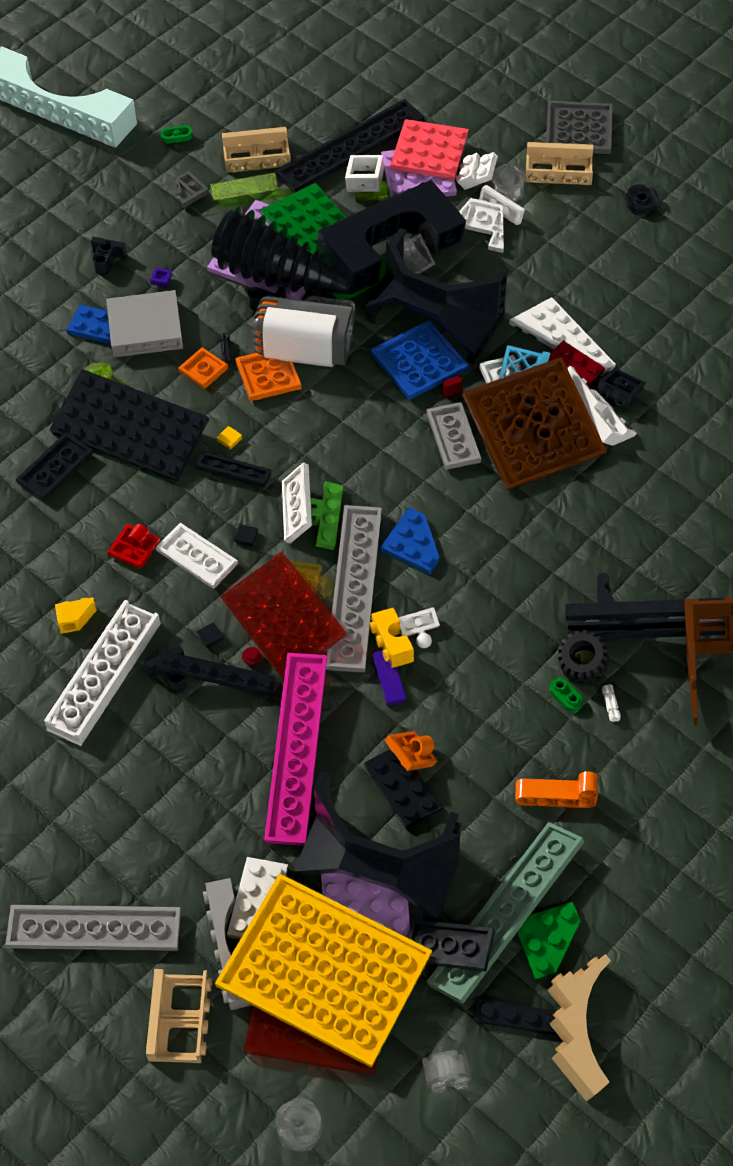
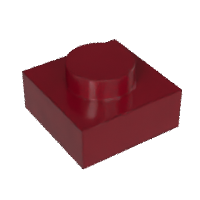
[443,376,462,398]

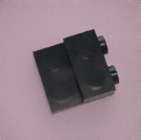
[597,368,646,408]

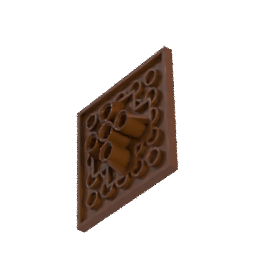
[462,357,607,491]

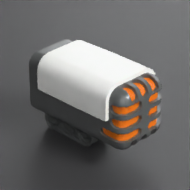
[252,296,355,367]

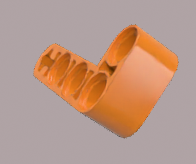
[515,771,598,808]

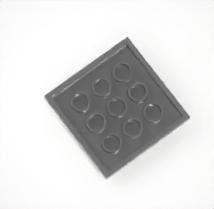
[546,101,612,154]

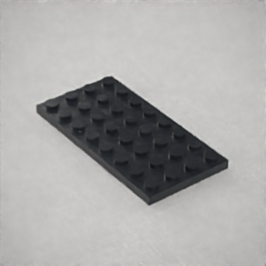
[49,369,209,482]

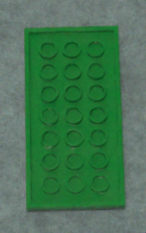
[260,183,386,300]

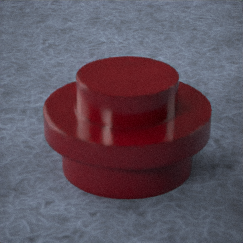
[242,647,262,666]

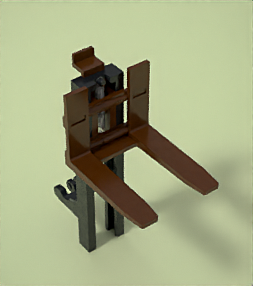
[565,573,733,726]

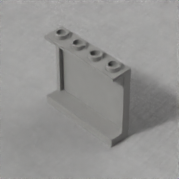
[106,290,183,358]

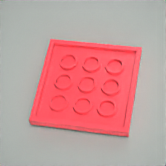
[390,119,469,180]

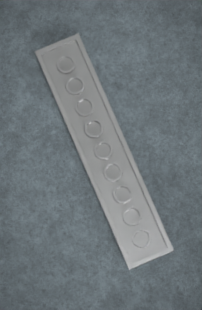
[326,505,382,673]

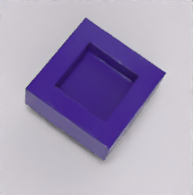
[150,267,172,287]

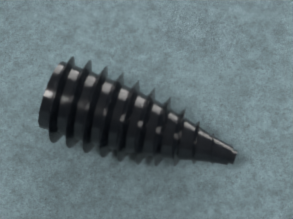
[211,206,352,294]

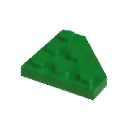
[516,902,580,982]

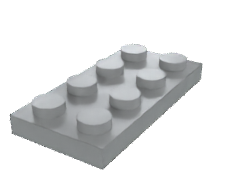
[427,402,481,470]

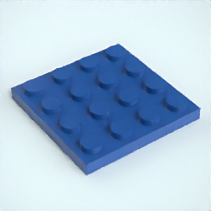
[370,320,469,400]

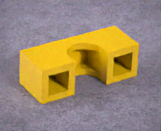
[369,608,414,668]

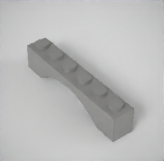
[203,878,252,1010]

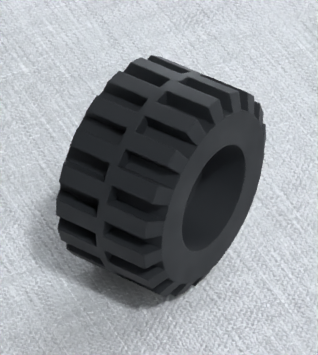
[558,630,609,685]

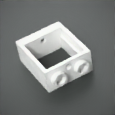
[345,155,384,192]

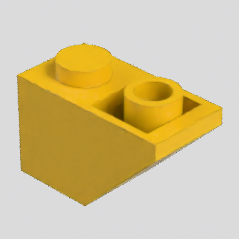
[55,597,97,634]

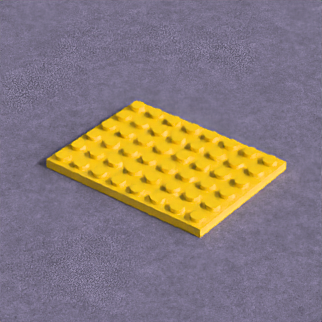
[215,873,432,1068]

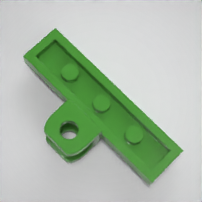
[310,481,343,550]

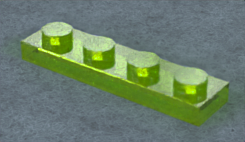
[210,173,278,201]

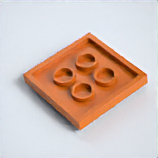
[235,353,301,401]

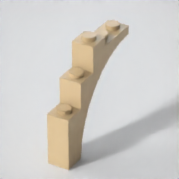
[547,954,611,1102]

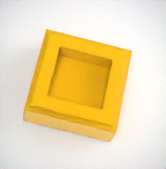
[216,426,242,450]

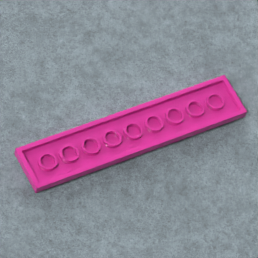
[264,653,327,846]

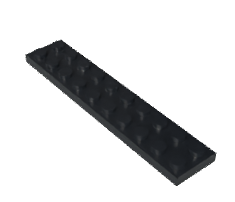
[275,99,424,193]

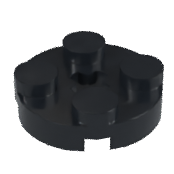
[624,184,658,215]

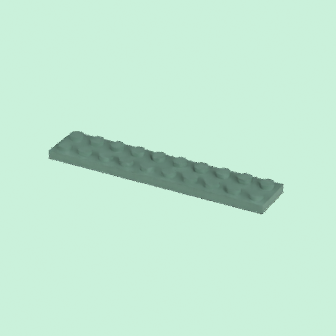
[427,822,584,1005]

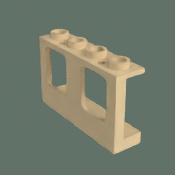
[222,127,291,173]
[525,142,593,185]
[146,969,212,1063]

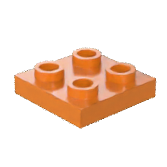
[385,731,437,771]

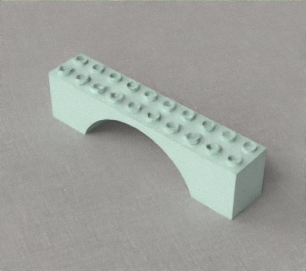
[0,46,137,148]

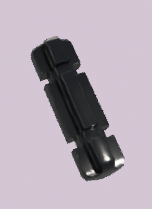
[220,334,232,364]

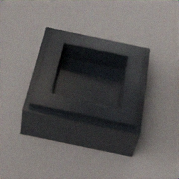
[234,524,258,547]
[197,622,224,648]

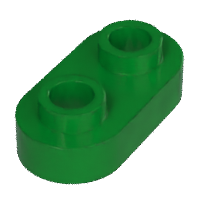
[160,125,193,144]
[549,678,583,712]

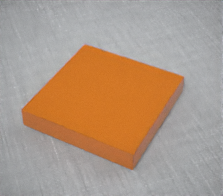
[178,347,228,389]

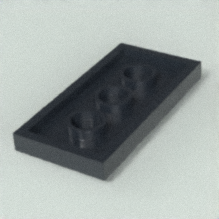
[16,432,94,501]
[364,749,441,829]
[408,919,495,972]

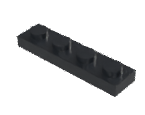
[196,451,272,488]
[475,999,559,1036]

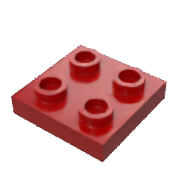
[107,524,160,570]

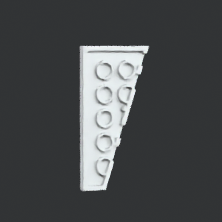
[509,297,615,376]

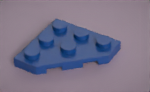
[381,507,439,575]

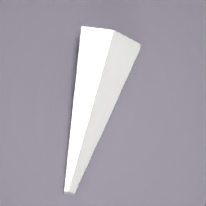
[568,366,637,446]

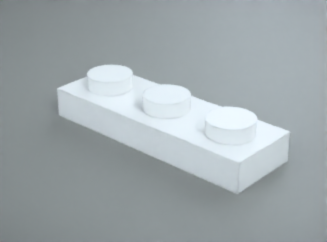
[479,185,525,225]

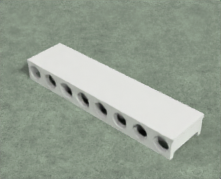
[44,600,161,746]

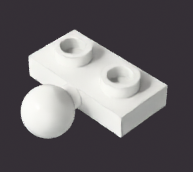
[399,607,440,648]

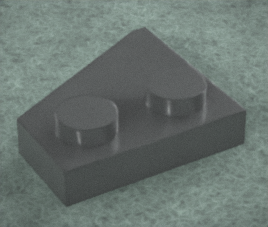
[176,171,209,208]

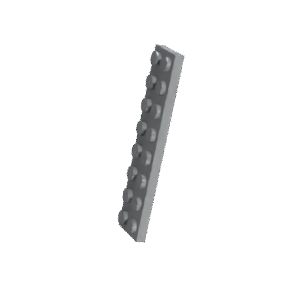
[6,905,181,951]

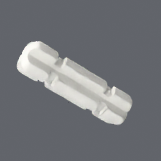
[602,684,621,722]

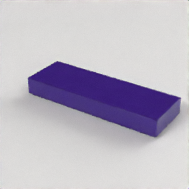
[372,651,406,706]

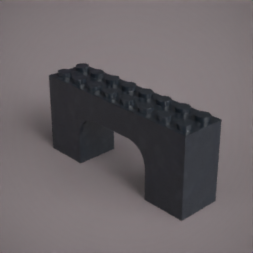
[316,180,466,295]

